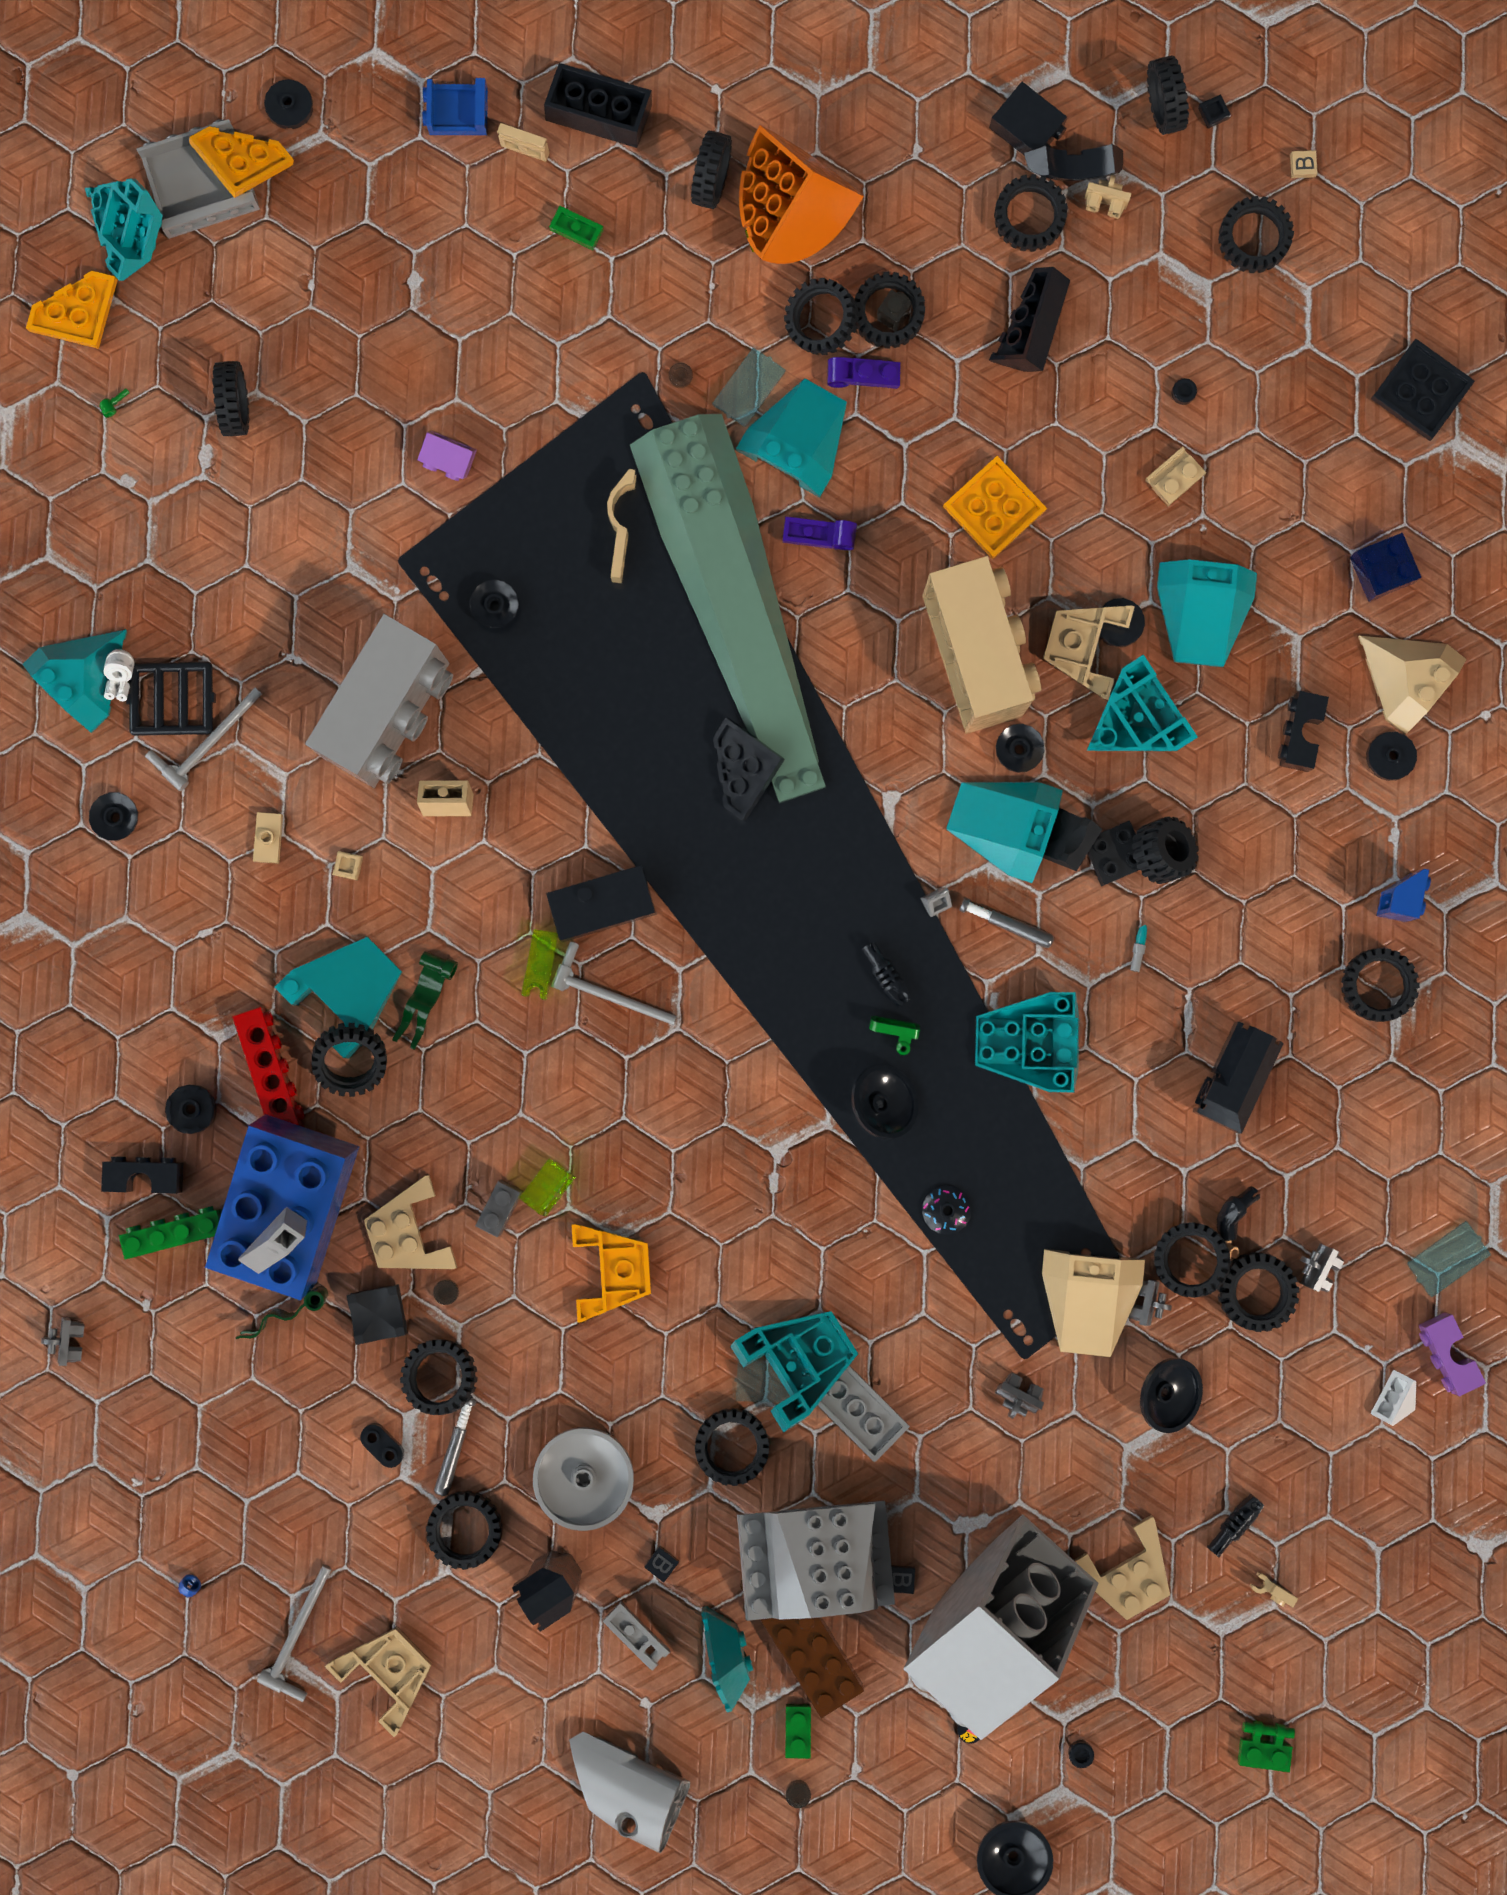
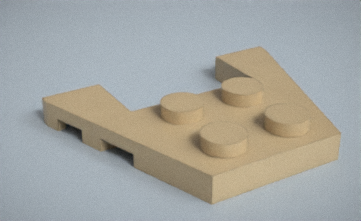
[1043,606,1135,700]
[364,1175,458,1269]
[1074,1515,1170,1620]
[325,1627,432,1737]

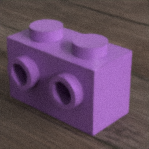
[417,431,477,481]

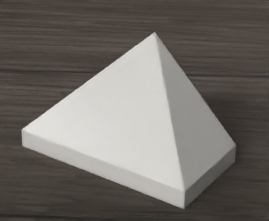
[1370,1370,1416,1426]

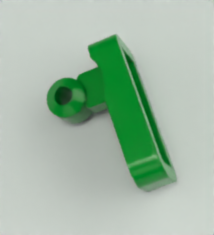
[869,1016,920,1055]

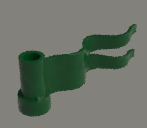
[392,951,458,1050]
[236,1286,328,1339]

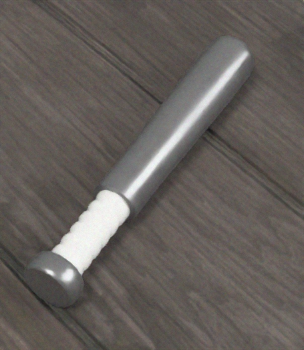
[959,897,1054,948]
[434,1398,477,1496]

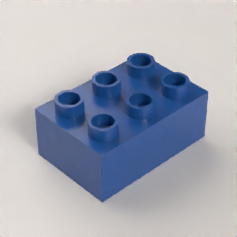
[205,1114,360,1300]

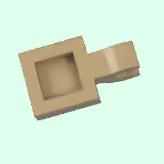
[1250,1572,1298,1607]

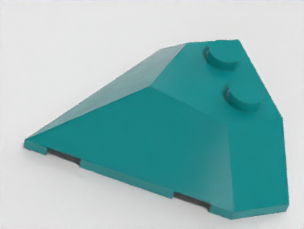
[85,178,163,281]
[22,629,127,733]
[1086,654,1198,751]
[701,1606,753,1713]

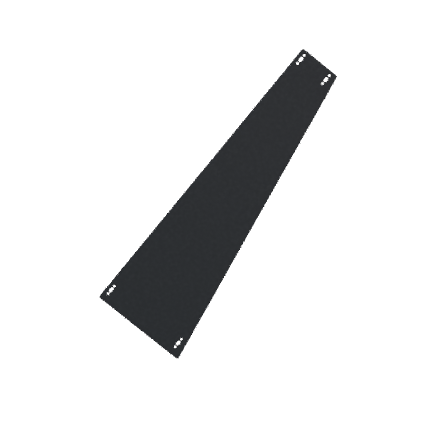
[398,372,1119,1359]

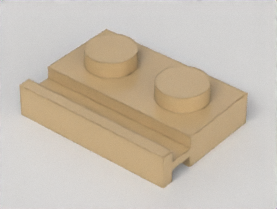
[497,123,549,162]
[1145,447,1206,506]

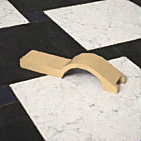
[607,469,636,583]

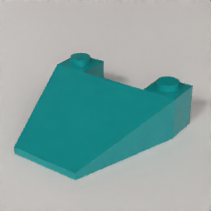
[274,937,402,1059]
[730,1311,858,1433]

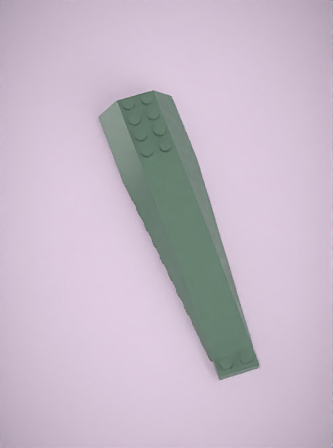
[630,414,826,803]

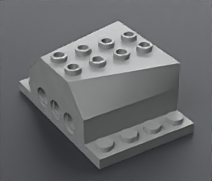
[737,1501,895,1621]

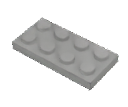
[818,1365,910,1463]

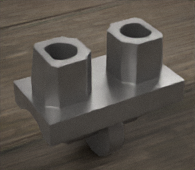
[1300,1244,1344,1292]
[1129,1280,1172,1326]
[41,1317,84,1366]
[995,1373,1044,1419]

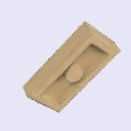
[253,812,283,864]

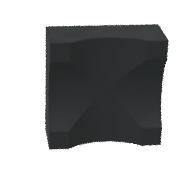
[1043,808,1102,871]
[1088,820,1141,887]
[346,1284,408,1345]

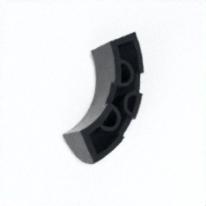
[1024,144,1123,181]

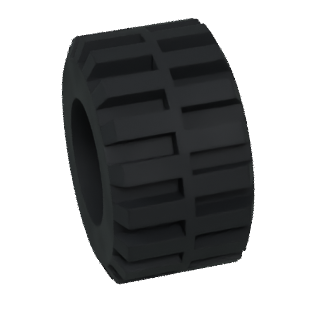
[1132,816,1199,884]

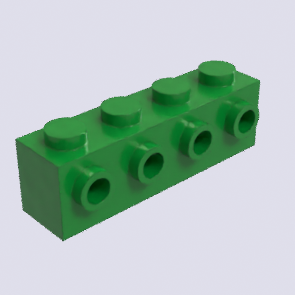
[119,1206,223,1260]

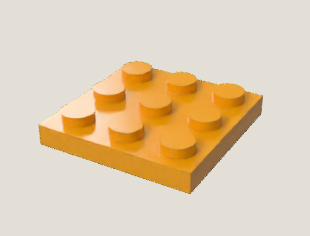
[943,456,1047,560]

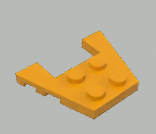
[571,1224,651,1323]

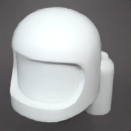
[104,649,134,702]

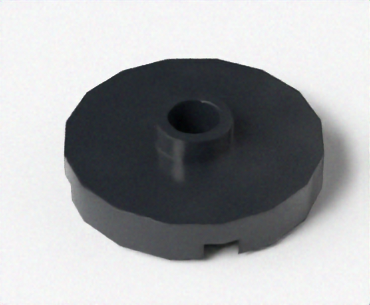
[264,79,313,129]
[1099,598,1145,647]
[1366,732,1417,781]
[165,1084,217,1134]

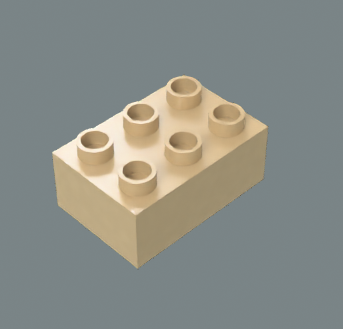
[922,556,1041,734]

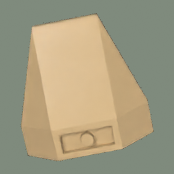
[1042,1249,1145,1357]

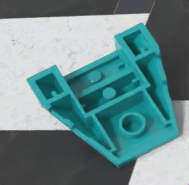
[736,378,847,498]

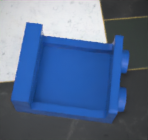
[422,78,488,135]

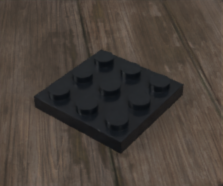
[1371,339,1475,441]

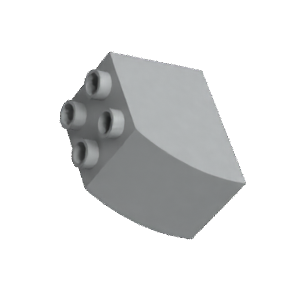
[903,1514,1099,1740]

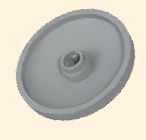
[533,1427,634,1531]

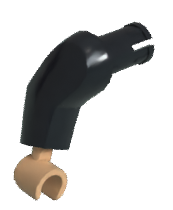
[1216,1186,1260,1259]

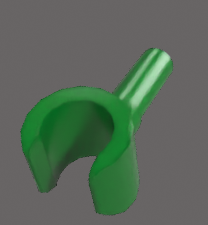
[100,388,130,418]

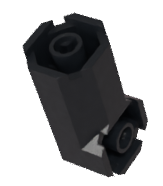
[1193,1022,1284,1134]
[512,1550,582,1632]

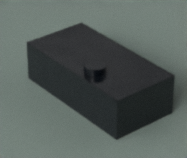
[544,63,652,148]
[546,865,657,942]

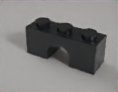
[1278,691,1329,772]
[101,1156,184,1194]

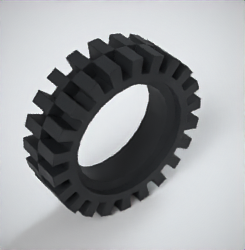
[1217,1252,1300,1332]

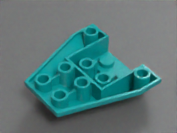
[1157,559,1257,667]
[946,782,1063,883]
[975,992,1079,1093]

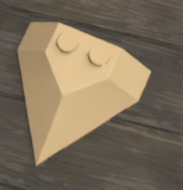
[1358,635,1466,735]

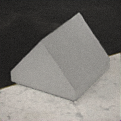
[921,887,952,917]

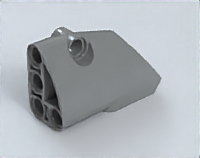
[569,1732,690,1853]

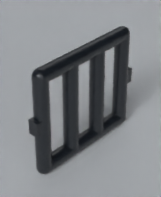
[126,662,216,736]

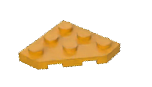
[189,126,294,198]
[26,271,118,349]

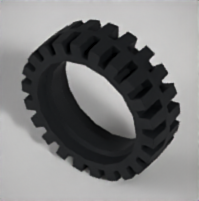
[1147,55,1189,135]
[691,130,732,209]
[994,174,1068,252]
[1218,196,1294,273]
[855,272,925,349]
[784,278,859,355]
[212,361,249,436]
[1341,948,1420,1022]
[312,1022,387,1097]
[1154,1222,1231,1298]
[400,1339,478,1415]
[695,1408,769,1486]
[426,1491,502,1570]

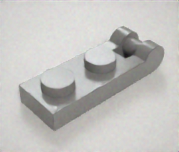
[603,1602,671,1670]

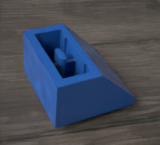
[1376,869,1431,922]

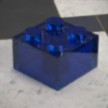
[1350,532,1422,602]

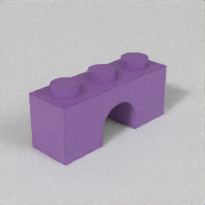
[1418,1312,1486,1396]

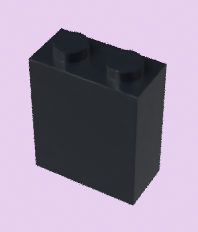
[989,81,1067,156]

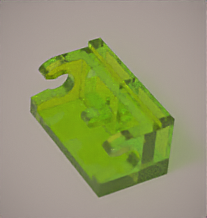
[519,1158,576,1216]

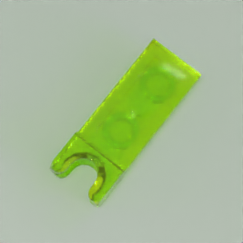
[521,929,558,1000]

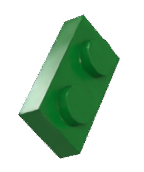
[549,206,604,251]
[785,1704,811,1759]

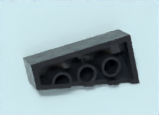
[989,267,1070,372]

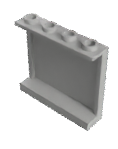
[136,119,260,239]

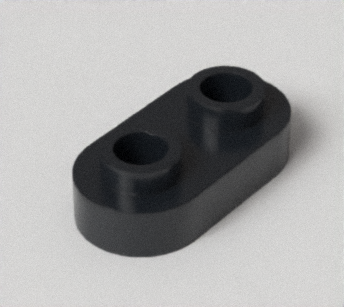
[360,1423,404,1468]

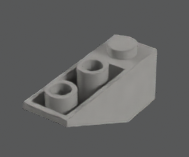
[238,1207,307,1274]

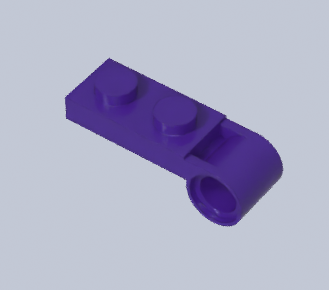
[827,357,900,389]
[782,517,857,550]

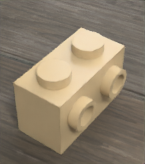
[417,780,474,816]

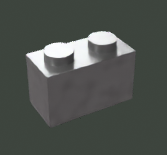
[475,1180,523,1237]

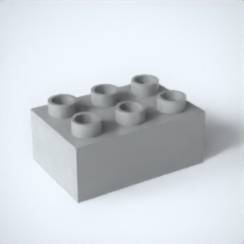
[305,614,453,788]

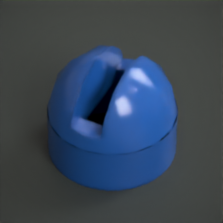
[178,1574,201,1598]

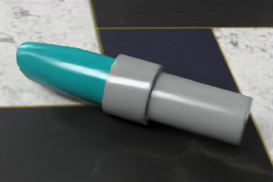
[1130,925,1147,972]

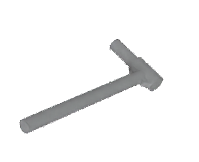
[145,688,262,791]
[551,941,677,1025]
[257,1565,332,1702]

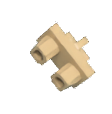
[1084,175,1131,219]

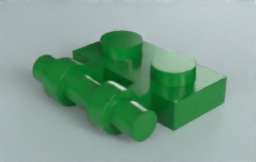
[1238,1720,1295,1773]

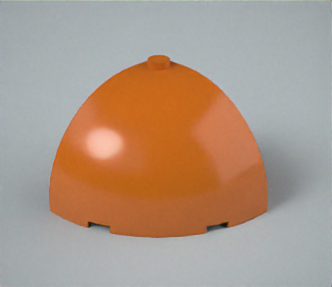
[739,125,864,264]

